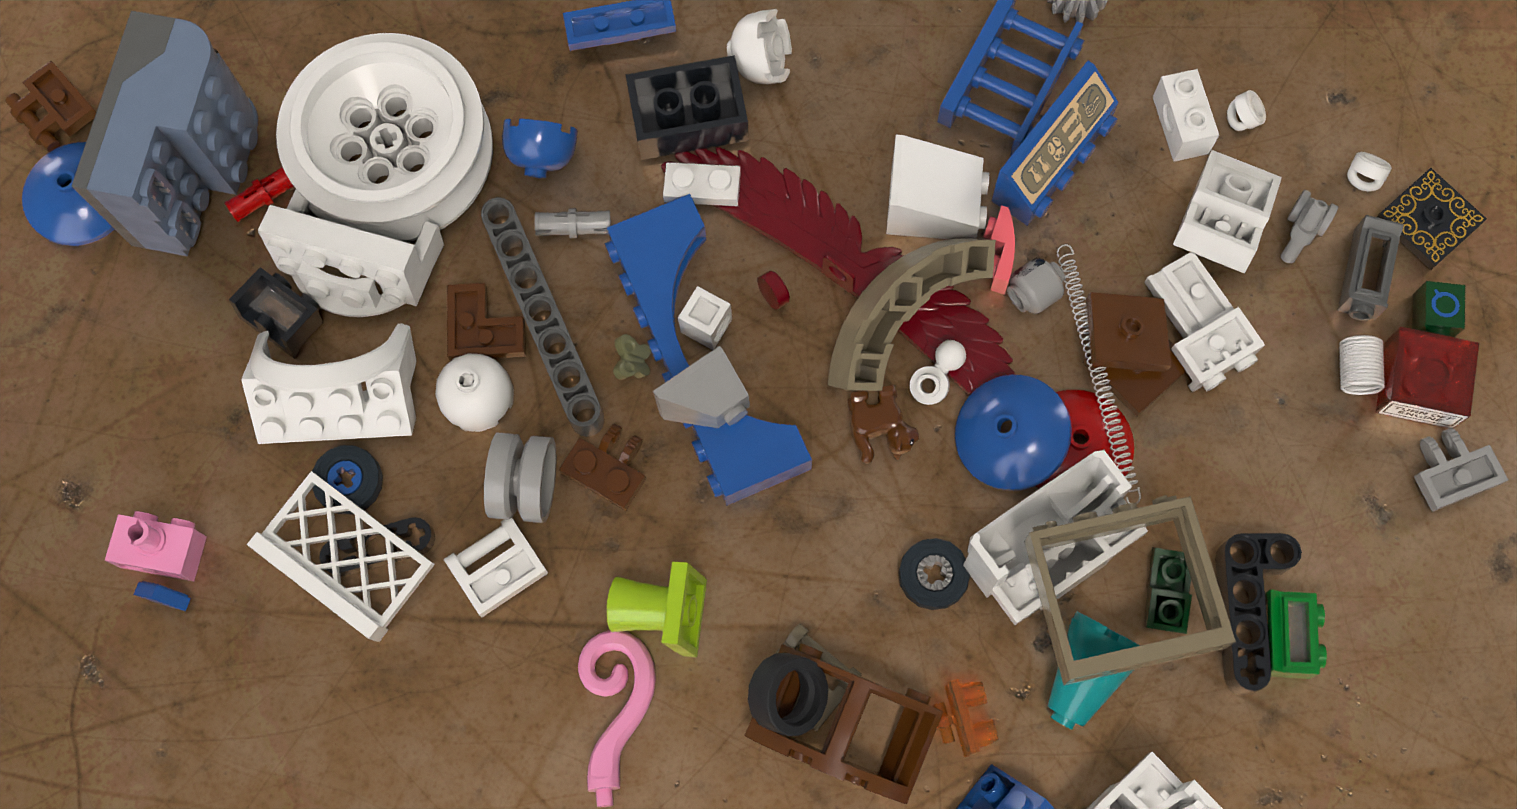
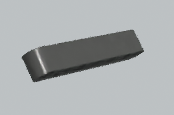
[481,197,605,437]

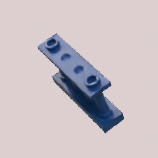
[937,0,1085,156]

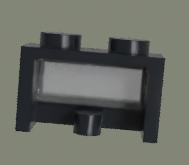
[229,267,323,359]

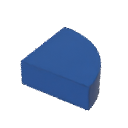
[133,581,191,611]

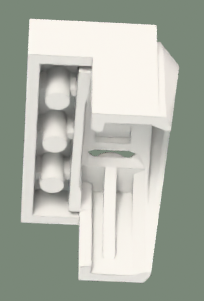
[258,189,444,317]
[241,323,416,444]

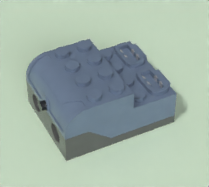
[72,11,258,256]

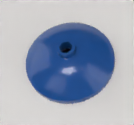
[22,142,115,246]
[955,375,1072,491]

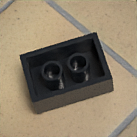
[625,55,749,160]

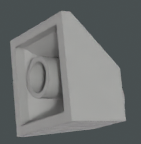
[653,346,750,428]

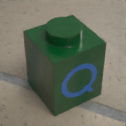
[1412,281,1466,338]

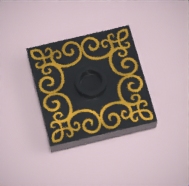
[1377,168,1487,270]

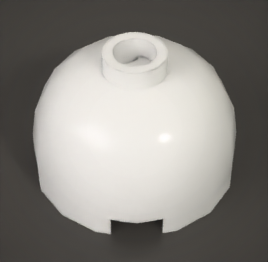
[727,9,792,84]
[435,353,514,432]

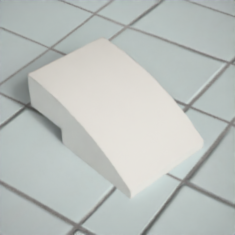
[1173,150,1282,274]

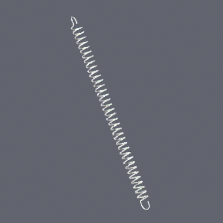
[1057,244,1141,504]

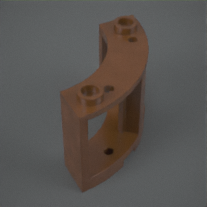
[745,643,944,804]

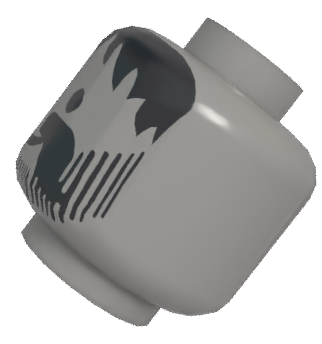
[1007,258,1066,314]

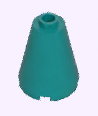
[1047,611,1141,730]

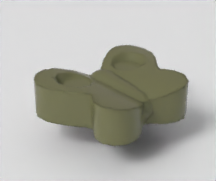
[613,334,651,380]

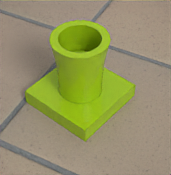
[607,561,707,657]

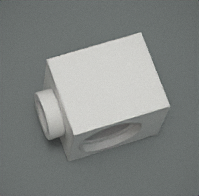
[678,286,732,350]

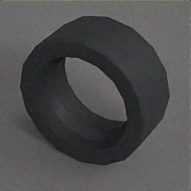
[748,653,828,736]

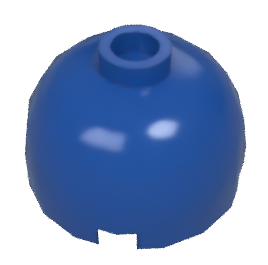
[502,119,578,178]

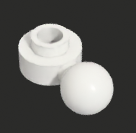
[910,340,966,405]

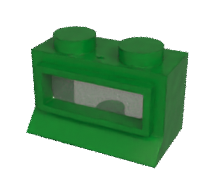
[1265,589,1327,679]

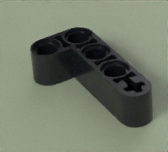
[1215,533,1302,696]

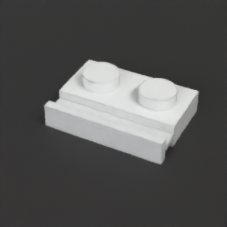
[1144,252,1234,339]

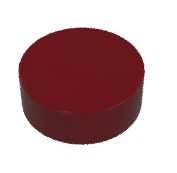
[757,271,790,310]

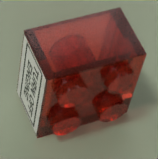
[1376,327,1479,429]

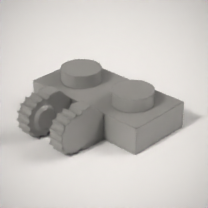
[1414,427,1508,512]

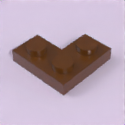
[447,283,526,361]

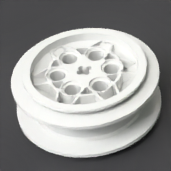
[276,33,493,243]

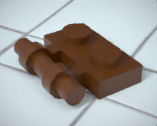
[5,61,96,152]

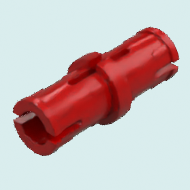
[224,166,294,222]

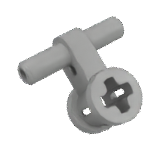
[1281,189,1339,263]

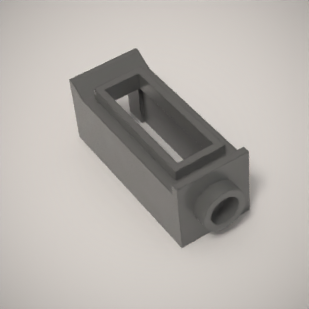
[1337,215,1404,321]

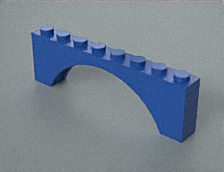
[604,194,812,506]

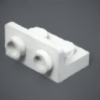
[1171,307,1265,392]

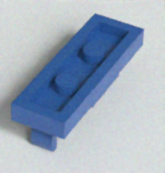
[563,0,677,51]

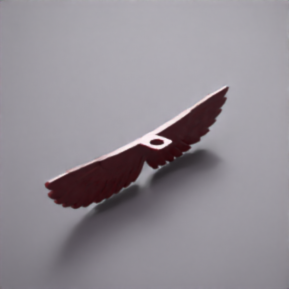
[661,147,1016,396]

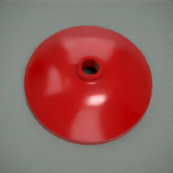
[1036,389,1135,489]

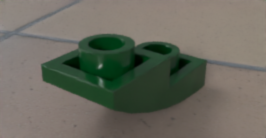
[1145,547,1192,634]

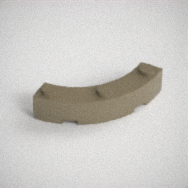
[828,238,996,391]

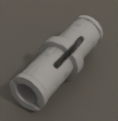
[535,208,611,238]

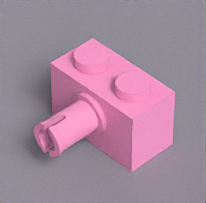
[105,511,207,582]

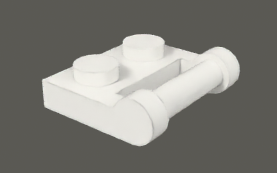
[444,518,548,617]

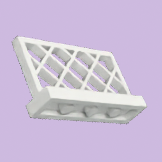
[247,471,435,642]

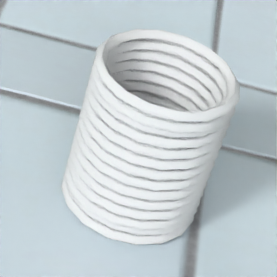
[1339,335,1385,395]

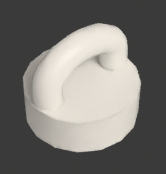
[1227,90,1266,131]
[1347,152,1392,192]

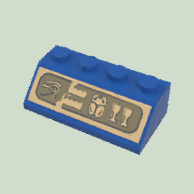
[991,61,1119,226]

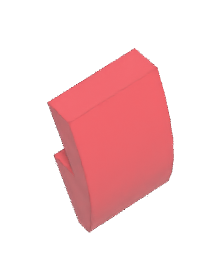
[983,206,1015,295]

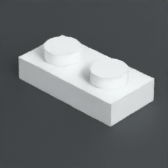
[663,163,741,206]

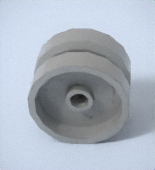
[484,433,557,523]

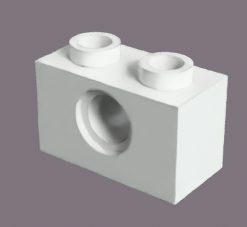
[1153,69,1219,162]

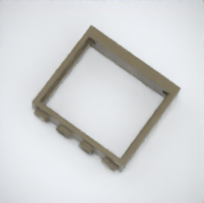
[1024,495,1236,685]

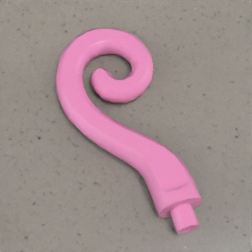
[578,630,656,807]

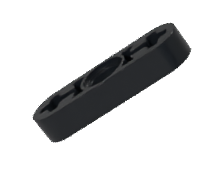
[319,517,435,577]

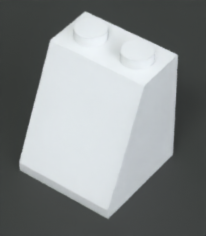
[886,135,989,239]

